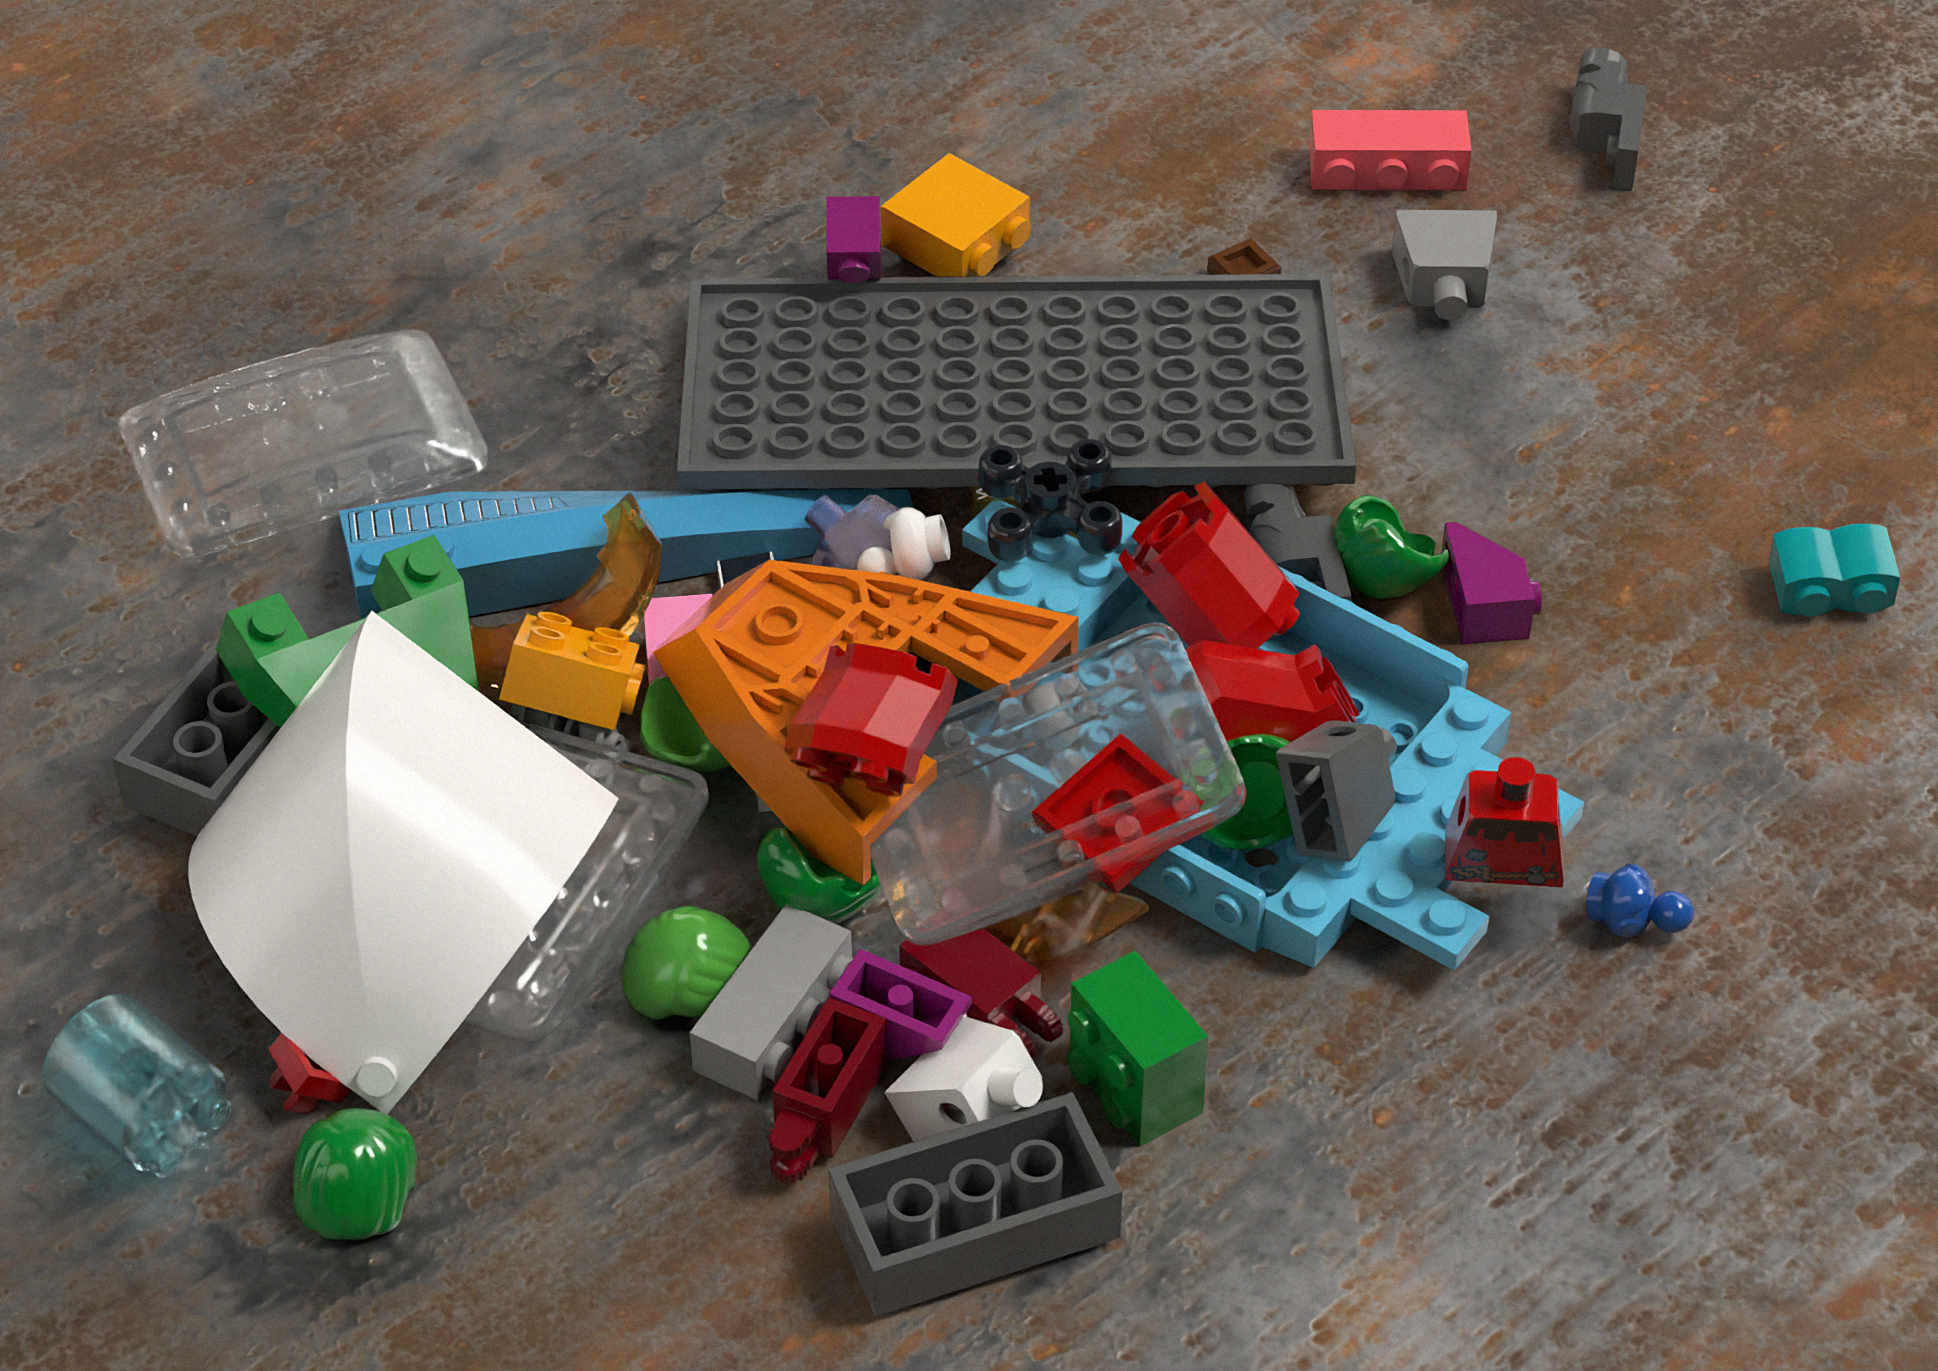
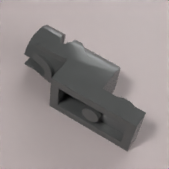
[1570,47,1647,191]
[1242,484,1351,601]

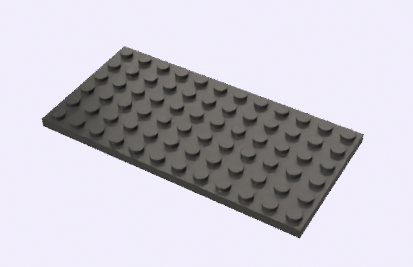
[677,274,1356,491]

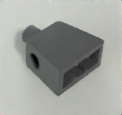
[1276,720,1397,862]

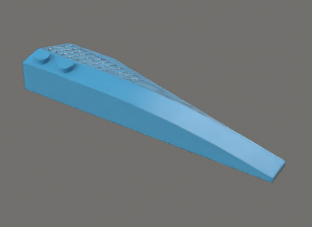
[338,489,914,620]

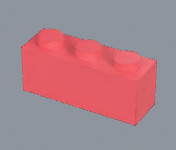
[1309,110,1471,190]

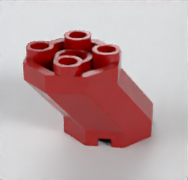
[1118,482,1300,649]
[1177,640,1360,747]
[784,643,958,797]

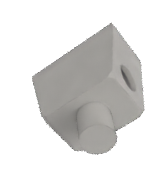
[1392,210,1497,320]

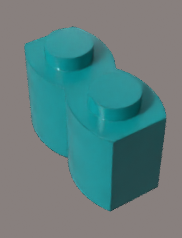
[1768,524,1900,617]

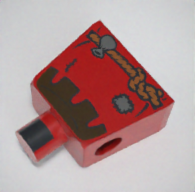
[1444,757,1564,888]

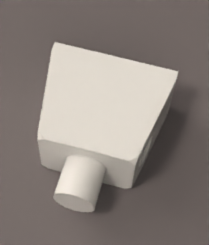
[884,1017,1043,1142]

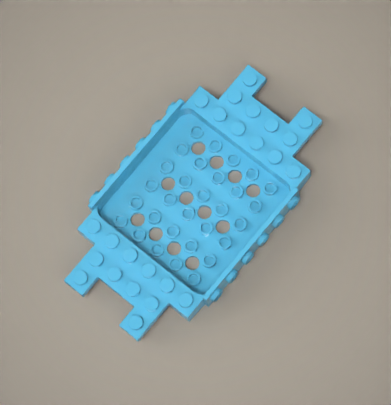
[913,498,1584,971]

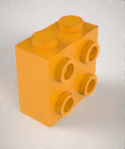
[881,153,1031,277]
[499,612,646,730]

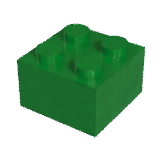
[1066,951,1208,1147]

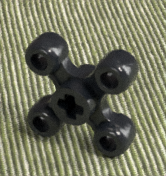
[978,439,1123,562]

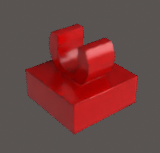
[268,1033,351,1115]

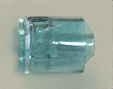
[42,994,232,1178]

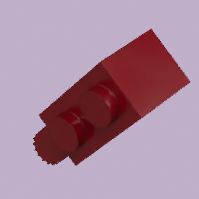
[899,904,1064,1059]
[768,997,887,1185]

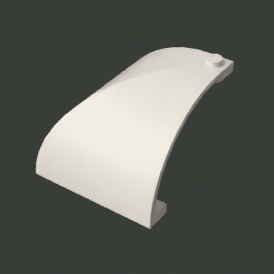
[188,611,619,1115]

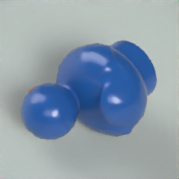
[1586,863,1694,938]

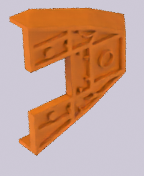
[652,560,1079,886]

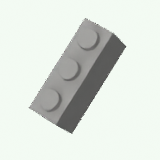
[690,904,853,1100]

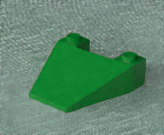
[216,535,479,728]

